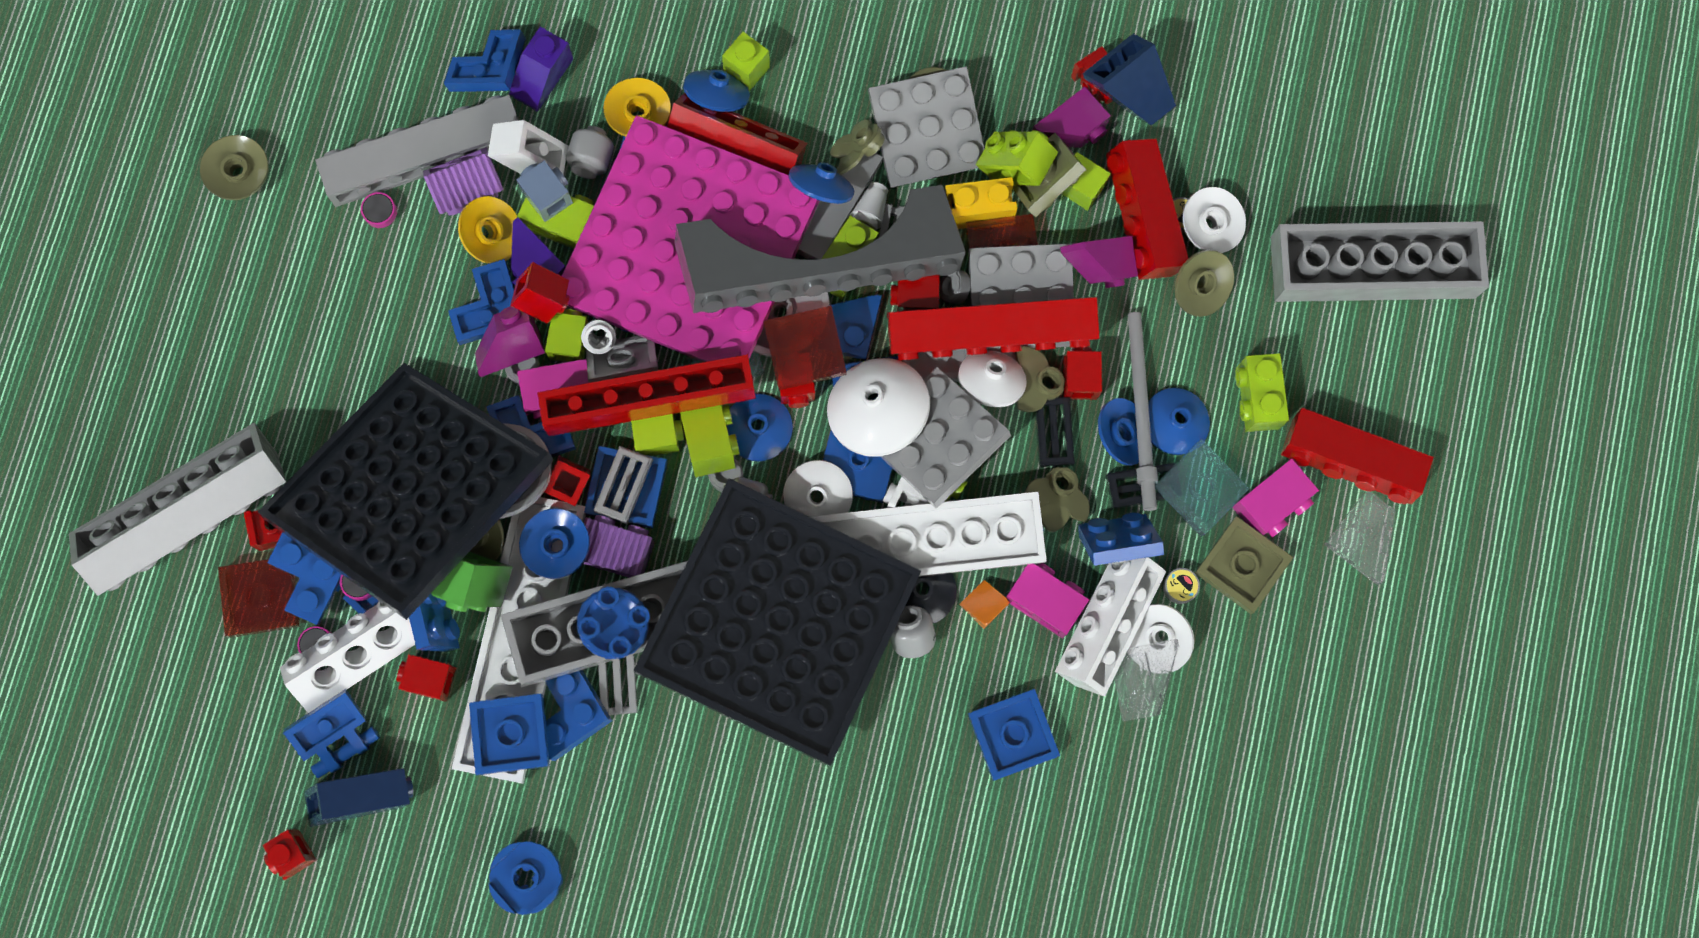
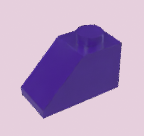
[509,26,573,112]
[511,217,566,285]

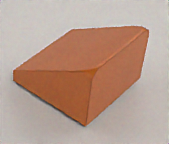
[959,580,1010,629]

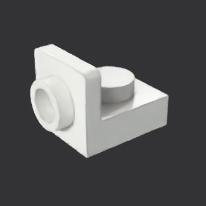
[883,477,931,508]

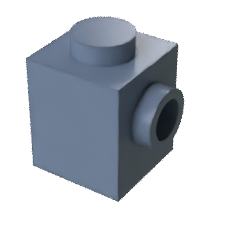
[516,160,573,222]

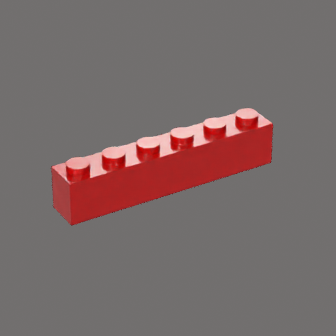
[887,297,1100,360]
[537,354,756,436]

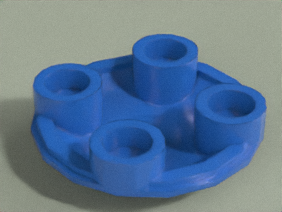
[577,587,650,659]

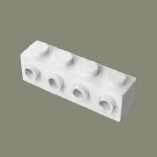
[1055,557,1166,696]

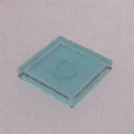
[1155,439,1249,537]

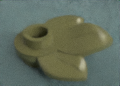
[830,120,885,175]
[1016,346,1065,412]
[1024,467,1090,533]

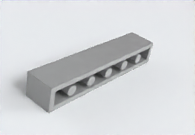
[315,95,519,207]

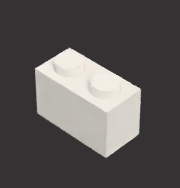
[488,120,568,175]

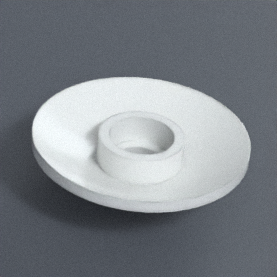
[1183,187,1246,253]
[958,350,1027,407]
[783,460,853,517]
[1128,604,1194,674]

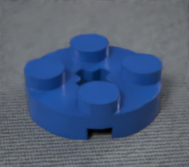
[489,841,563,915]

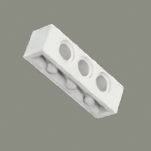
[280,601,415,713]

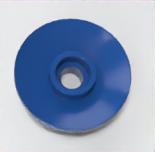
[683,70,750,112]
[788,162,855,204]
[1148,388,1210,455]
[726,394,793,462]
[1098,398,1139,466]
[519,509,590,579]

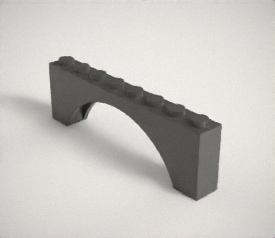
[675,185,966,313]

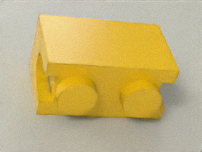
[944,177,1017,229]

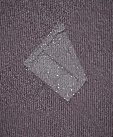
[1324,491,1396,585]
[1114,639,1179,722]

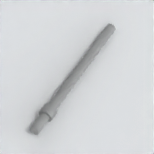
[1128,312,1158,511]

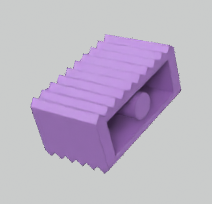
[423,147,503,215]
[583,515,654,578]

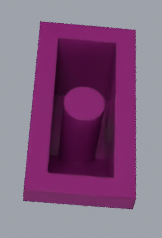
[1033,87,1111,148]
[1060,236,1138,289]
[475,306,545,377]

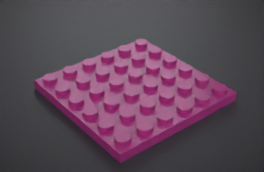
[562,115,820,362]

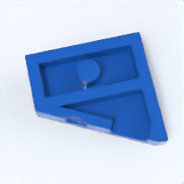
[809,295,882,361]

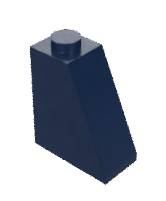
[1082,33,1176,126]
[304,768,413,827]

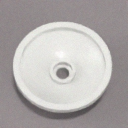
[827,358,930,457]

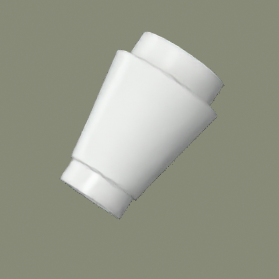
[851,182,888,231]
[581,320,616,354]

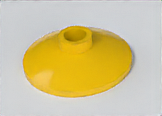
[603,78,671,137]
[458,196,517,264]

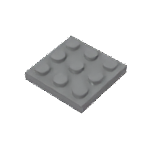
[868,66,984,188]
[968,244,1074,350]
[880,367,1011,509]

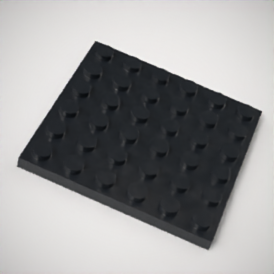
[258,363,553,620]
[633,478,921,767]

